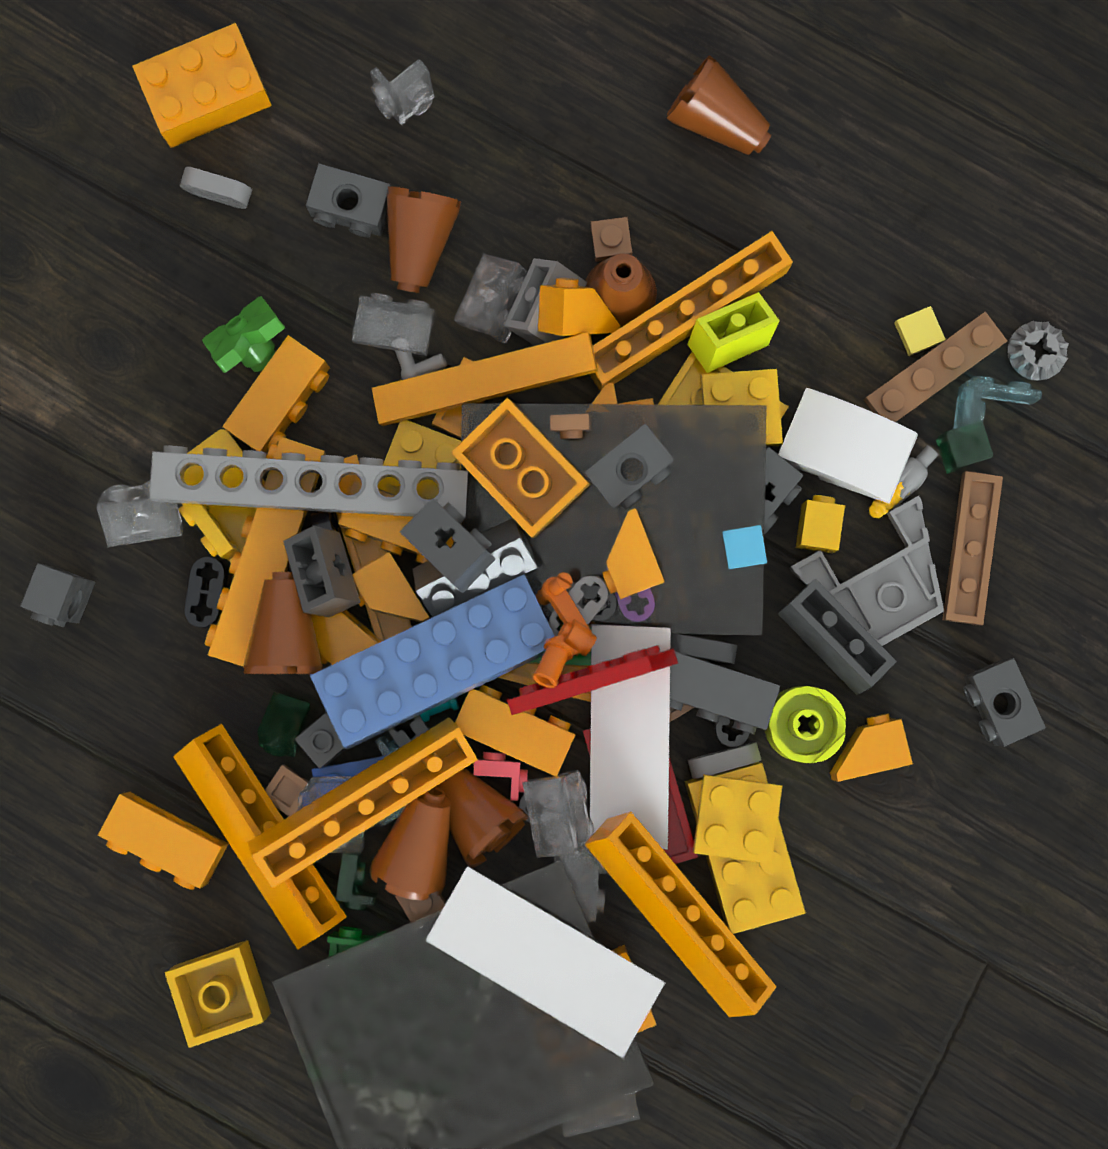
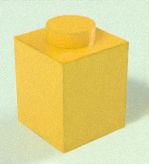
[795,495,845,553]

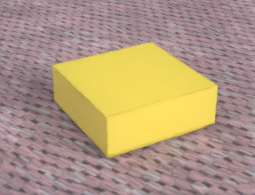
[894,306,946,356]

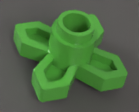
[202,296,285,373]

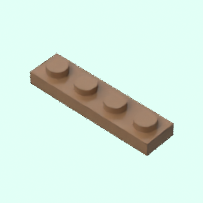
[864,311,1007,422]
[942,471,1003,626]

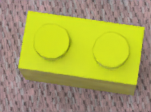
[687,292,780,373]

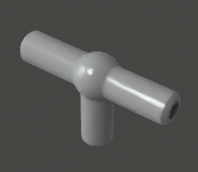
[393,338,447,380]

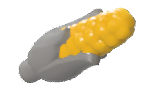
[869,445,938,518]

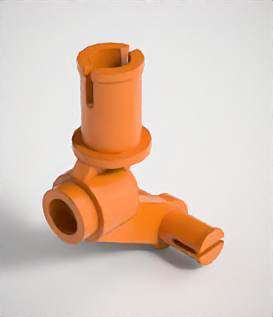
[532,572,597,688]

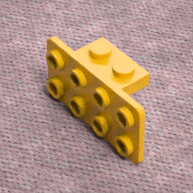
[178,429,263,563]

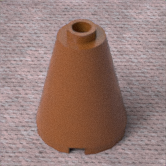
[666,55,771,155]
[387,186,461,293]
[585,253,657,328]
[244,572,322,674]
[435,768,529,868]
[369,787,451,900]

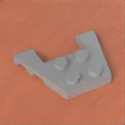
[789,496,944,646]

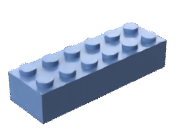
[310,574,555,750]

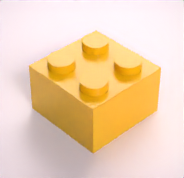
[165,940,271,1048]

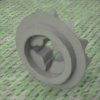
[1008,320,1069,380]

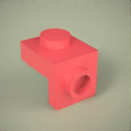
[473,752,528,801]

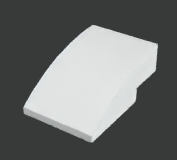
[778,387,918,504]

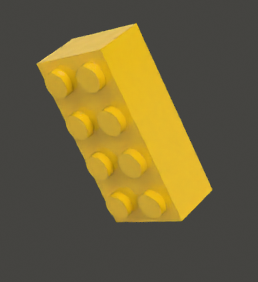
[684,762,805,934]

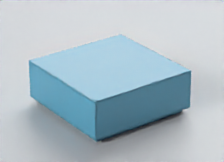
[722,525,767,569]

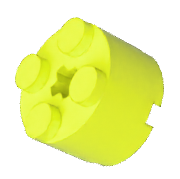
[765,686,846,763]

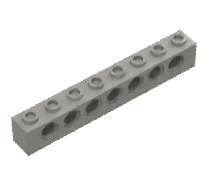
[150,446,468,517]

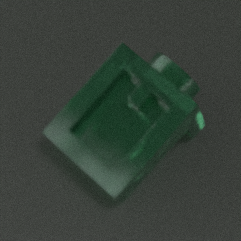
[936,422,993,474]
[257,692,310,757]
[336,850,378,910]

